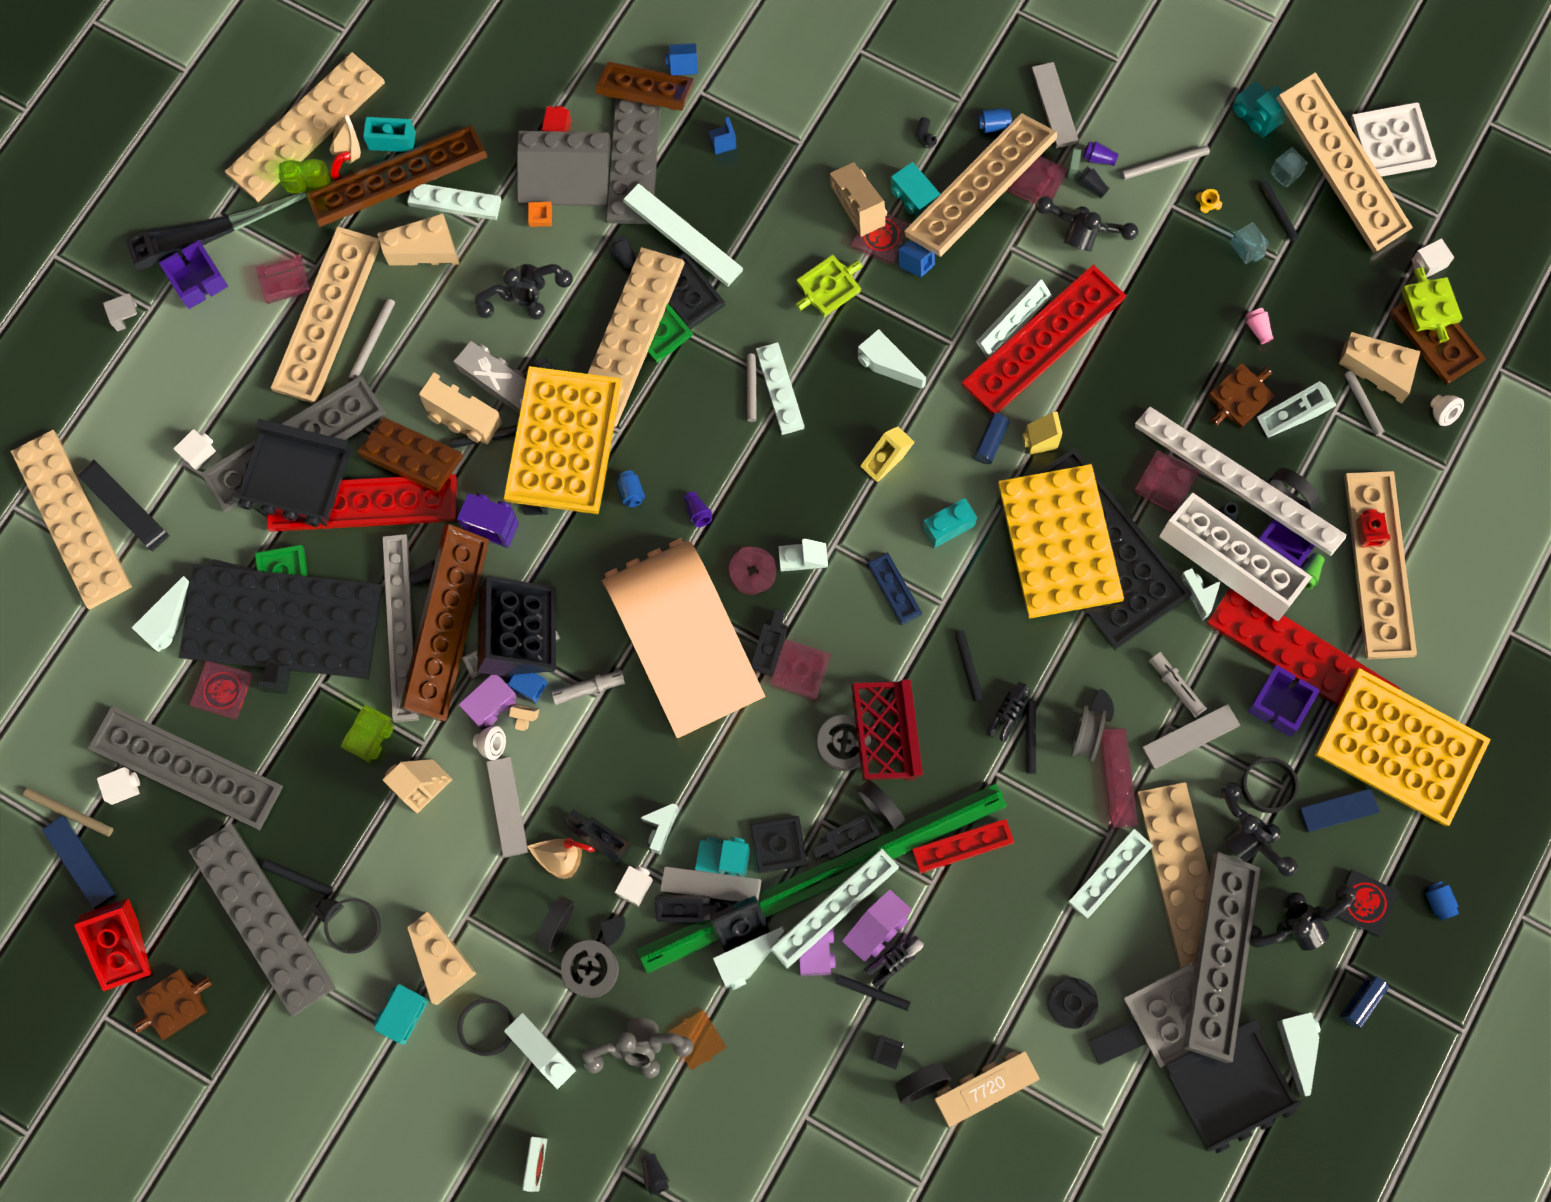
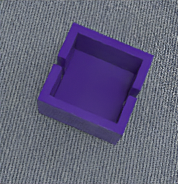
[159,240,229,309]
[457,493,519,548]
[1259,519,1315,567]
[1247,665,1320,737]

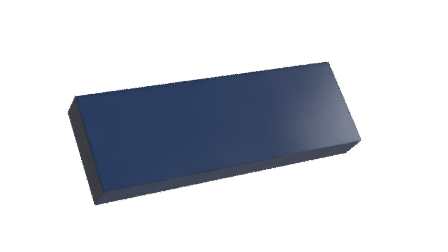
[867,552,922,626]
[1299,789,1379,833]

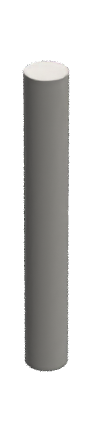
[747,354,757,422]
[1344,370,1385,436]

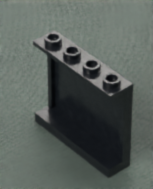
[231,419,353,527]
[1163,1019,1302,1154]

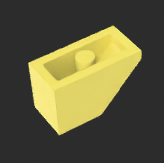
[1022,412,1062,454]
[861,427,914,482]

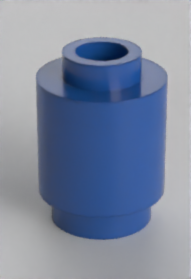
[978,108,1012,133]
[616,471,645,507]
[1425,881,1459,921]

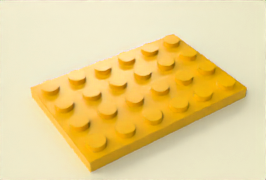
[504,366,622,514]
[998,464,1124,619]
[1314,668,1491,827]

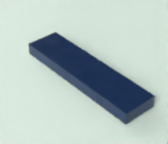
[42,816,117,909]

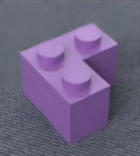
[842,890,912,962]

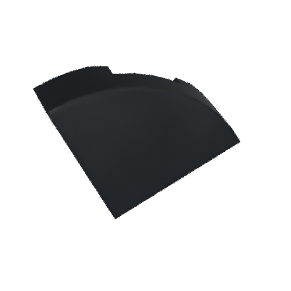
[1089,689,1114,722]
[308,899,344,922]
[600,916,626,947]

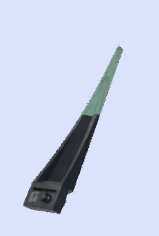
[126,192,307,271]

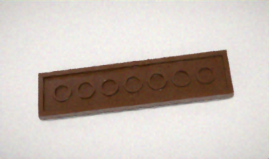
[306,125,487,227]
[400,524,490,722]

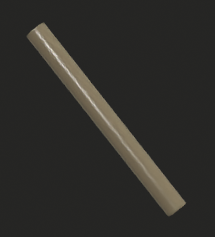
[23,788,113,837]

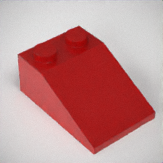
[74,898,151,991]

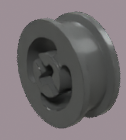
[1071,705,1106,763]
[817,715,871,771]
[561,940,619,998]

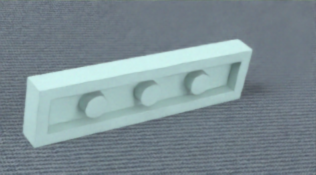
[408,184,501,220]
[976,278,1052,358]
[756,343,804,435]
[1068,829,1153,920]

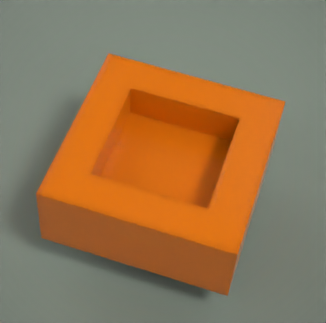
[528,202,552,227]

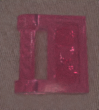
[256,254,311,304]

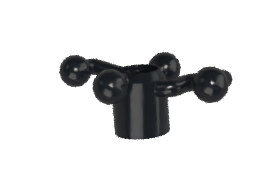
[1035,196,1139,252]
[475,264,573,320]
[1221,782,1298,877]
[1250,884,1356,951]

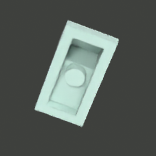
[779,539,828,571]
[1180,568,1220,620]
[641,804,679,855]

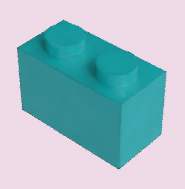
[363,117,416,152]
[890,162,941,218]
[923,498,977,548]
[374,984,429,1045]

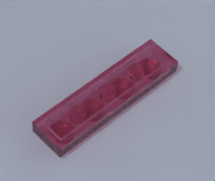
[1101,728,1138,828]

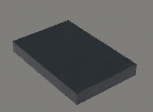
[668,252,726,330]

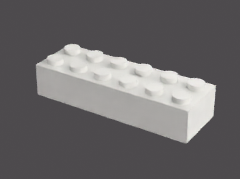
[1159,493,1312,621]

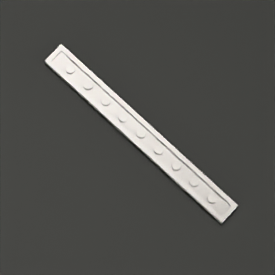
[1135,407,1346,556]

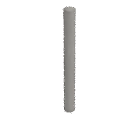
[1121,145,1210,180]
[348,298,395,381]

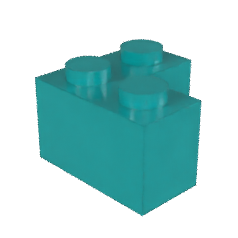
[1232,81,1286,138]
[695,837,750,877]

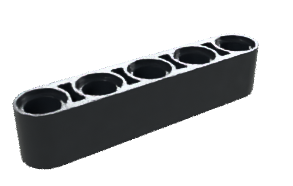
[76,459,170,552]

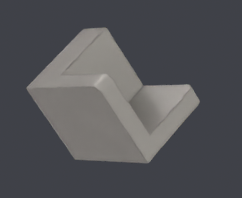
[103,293,137,332]

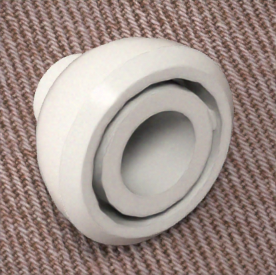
[1431,395,1464,426]
[473,726,506,760]

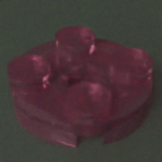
[729,547,776,595]

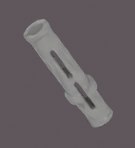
[1148,652,1207,718]
[551,669,625,705]

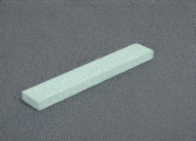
[624,184,743,287]
[770,849,899,968]

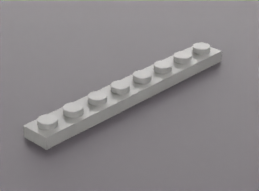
[383,534,419,723]

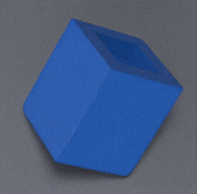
[708,117,737,155]
[899,240,935,277]

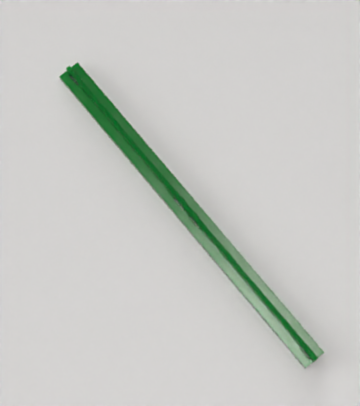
[637,784,1007,974]

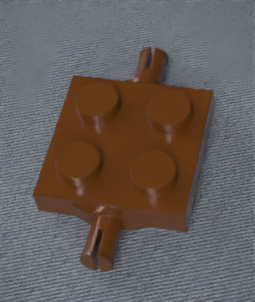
[1208,363,1275,429]
[132,969,213,1040]

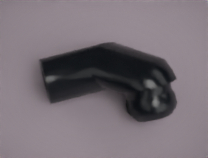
[916,117,937,149]

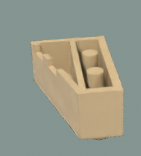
[830,162,887,237]
[377,214,460,265]
[1339,332,1420,403]
[419,373,502,445]
[383,759,452,813]
[407,912,477,1005]

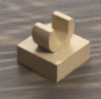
[509,704,539,731]

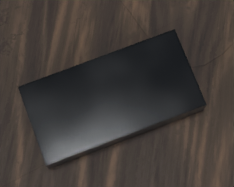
[1088,1021,1146,1065]

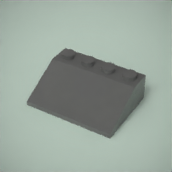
[518,131,611,207]

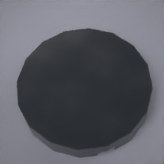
[1048,978,1099,1029]

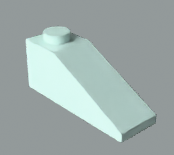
[858,329,926,389]
[1257,381,1337,438]
[132,576,191,652]
[713,927,784,990]
[504,1013,576,1089]
[1277,1013,1320,1097]

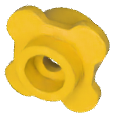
[1196,189,1222,213]

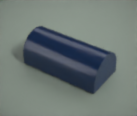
[973,412,1010,464]
[1341,976,1389,1029]

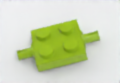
[795,255,862,317]
[1401,267,1463,343]

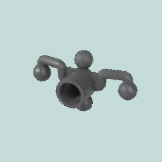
[583,1018,694,1078]

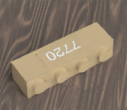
[934,1050,1040,1128]

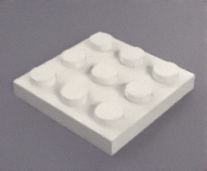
[1351,103,1437,176]

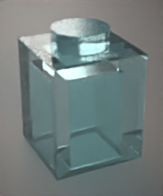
[1270,147,1308,188]
[1230,222,1269,264]

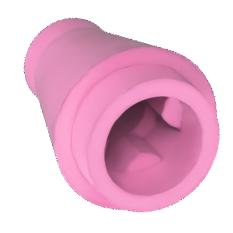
[1246,308,1274,344]

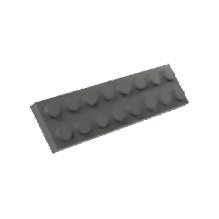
[201,375,387,513]
[88,706,283,830]
[189,823,336,1017]
[1183,852,1260,1063]

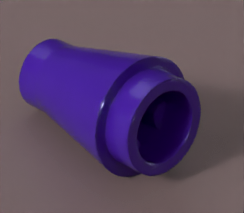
[1083,141,1119,166]
[684,491,712,528]

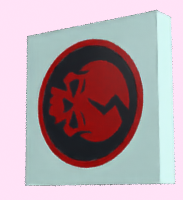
[522,1137,547,1192]

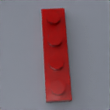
[912,819,1014,874]

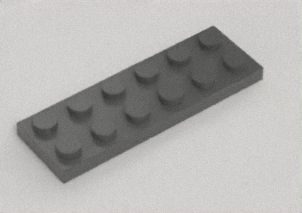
[607,98,661,225]

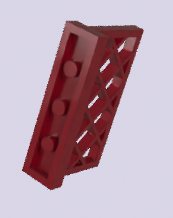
[851,679,923,781]

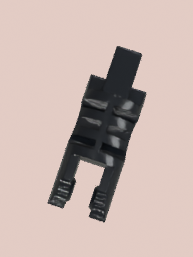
[986,682,1030,742]
[863,936,924,988]

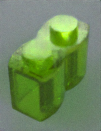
[279,159,330,193]
[341,704,394,763]

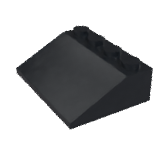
[477,576,556,676]

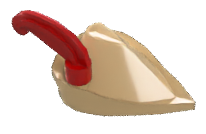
[330,115,361,180]
[527,838,595,879]

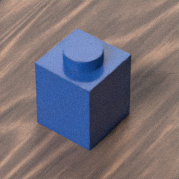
[665,43,698,75]
[508,673,548,704]

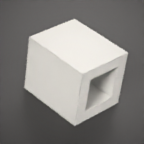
[1412,239,1454,277]
[174,429,216,471]
[97,767,140,805]
[615,865,653,907]

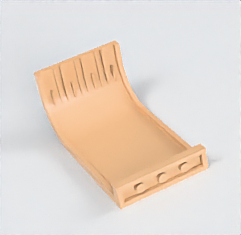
[601,538,765,738]

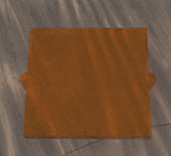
[668,1010,727,1070]

